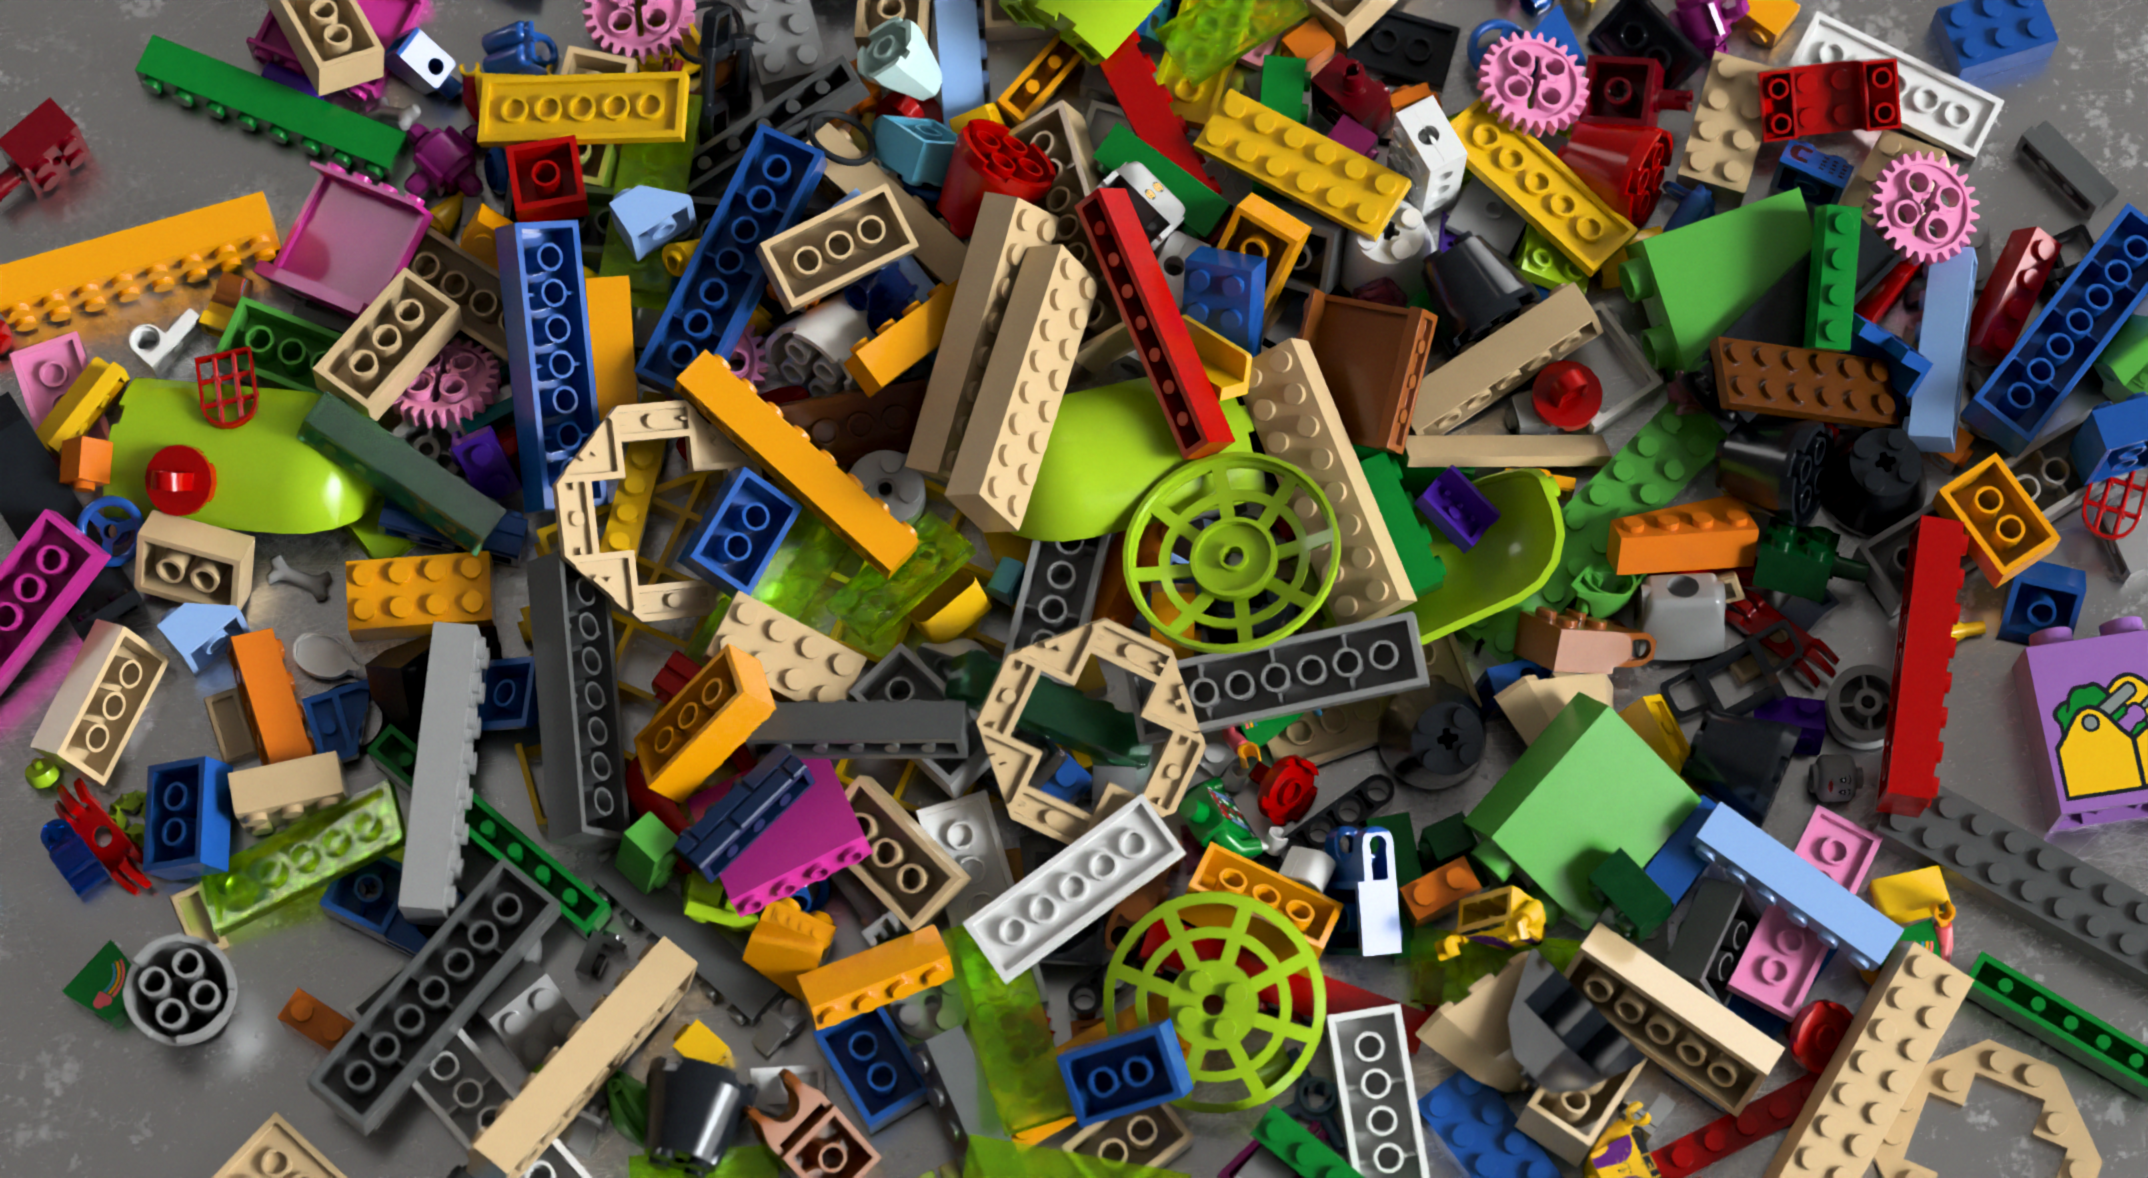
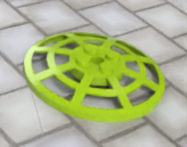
[1123,452,1341,654]
[1103,891,1326,1114]

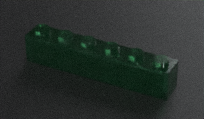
[296,390,507,557]
[943,649,1153,770]

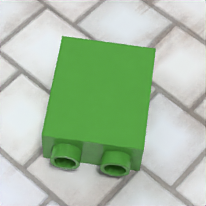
[1618,187,1813,380]
[1462,692,1702,931]

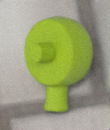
[25,758,60,789]

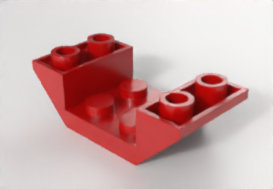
[1757,58,1902,143]

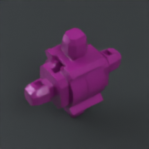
[1665,0,1749,62]
[404,123,484,197]

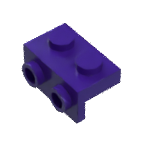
[448,425,522,505]
[1414,465,1502,554]
[1751,692,1826,756]

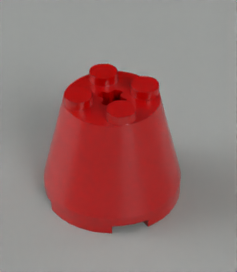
[935,119,1056,239]
[1556,120,1673,228]

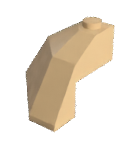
[1494,672,1614,748]
[1415,950,1542,1093]

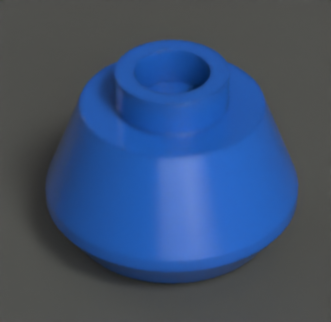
[484,147,510,194]

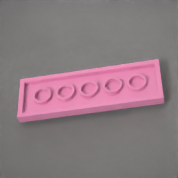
[1725,805,1883,1023]

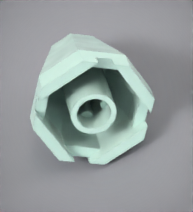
[857,16,942,101]

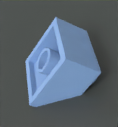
[609,185,697,261]
[157,603,251,677]

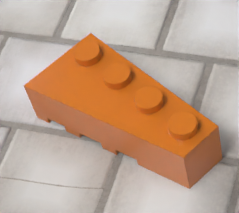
[1606,494,1759,575]

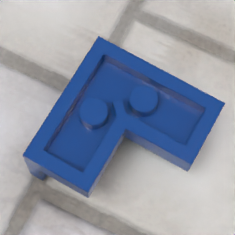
[1840,312,1933,399]

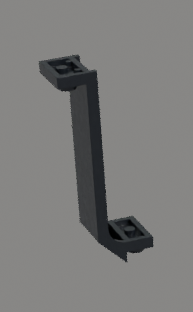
[1680,217,1902,434]
[0,391,145,643]

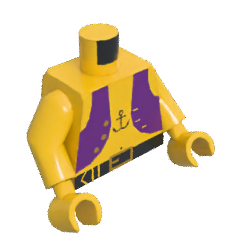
[1434,885,1546,961]
[1582,1101,1662,1178]

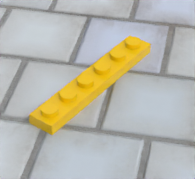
[600,391,678,561]

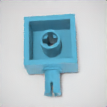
[871,115,958,188]

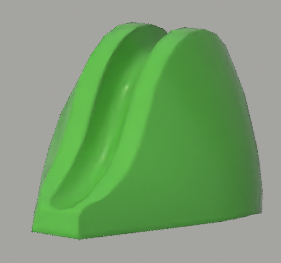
[1571,561,1648,619]
[607,1069,646,1149]

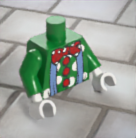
[1177,763,1289,858]

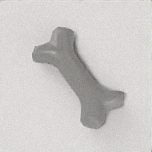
[367,97,421,131]
[266,555,332,601]

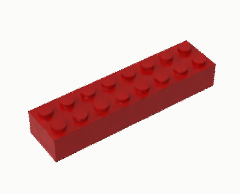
[1875,515,1969,818]

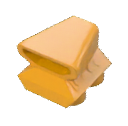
[742,897,838,1002]

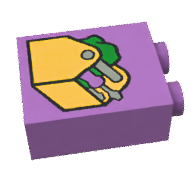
[2012,616,2148,832]

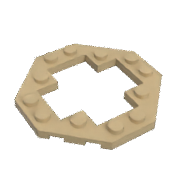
[552,400,763,623]
[975,617,1206,845]
[1872,1039,2103,1178]

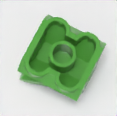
[2092,314,2148,403]

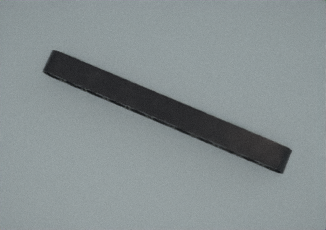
[1068,774,1395,1020]

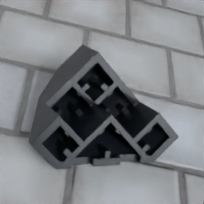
[1508,948,1646,1093]

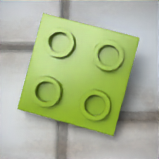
[1513,222,1589,296]
[680,870,759,932]

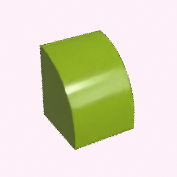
[1247,1044,1293,1089]

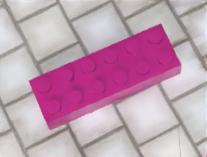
[0,509,112,697]

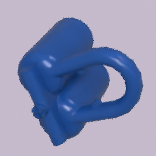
[482,21,558,74]
[1662,181,1716,233]

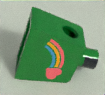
[62,939,134,1029]

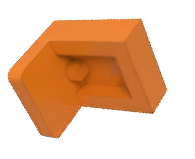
[1391,82,1443,121]

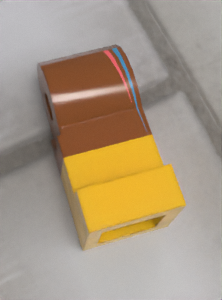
[199,271,253,339]

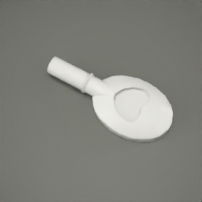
[292,631,367,680]

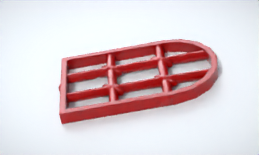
[195,346,259,429]
[2081,471,2148,541]

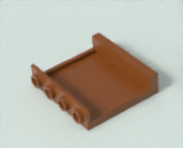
[1295,288,1438,455]

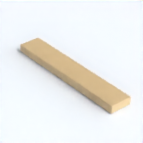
[1402,435,1612,467]

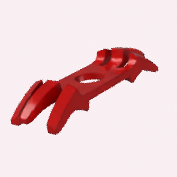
[1724,588,1840,689]
[54,777,152,895]

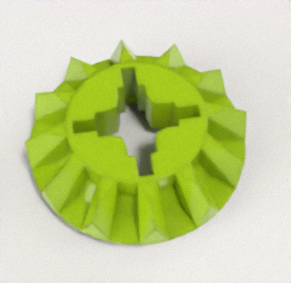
[108,790,147,847]

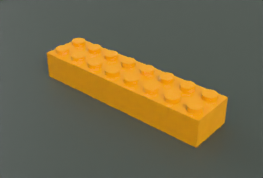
[0,191,282,331]

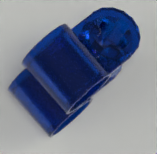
[844,261,919,336]
[40,819,110,898]

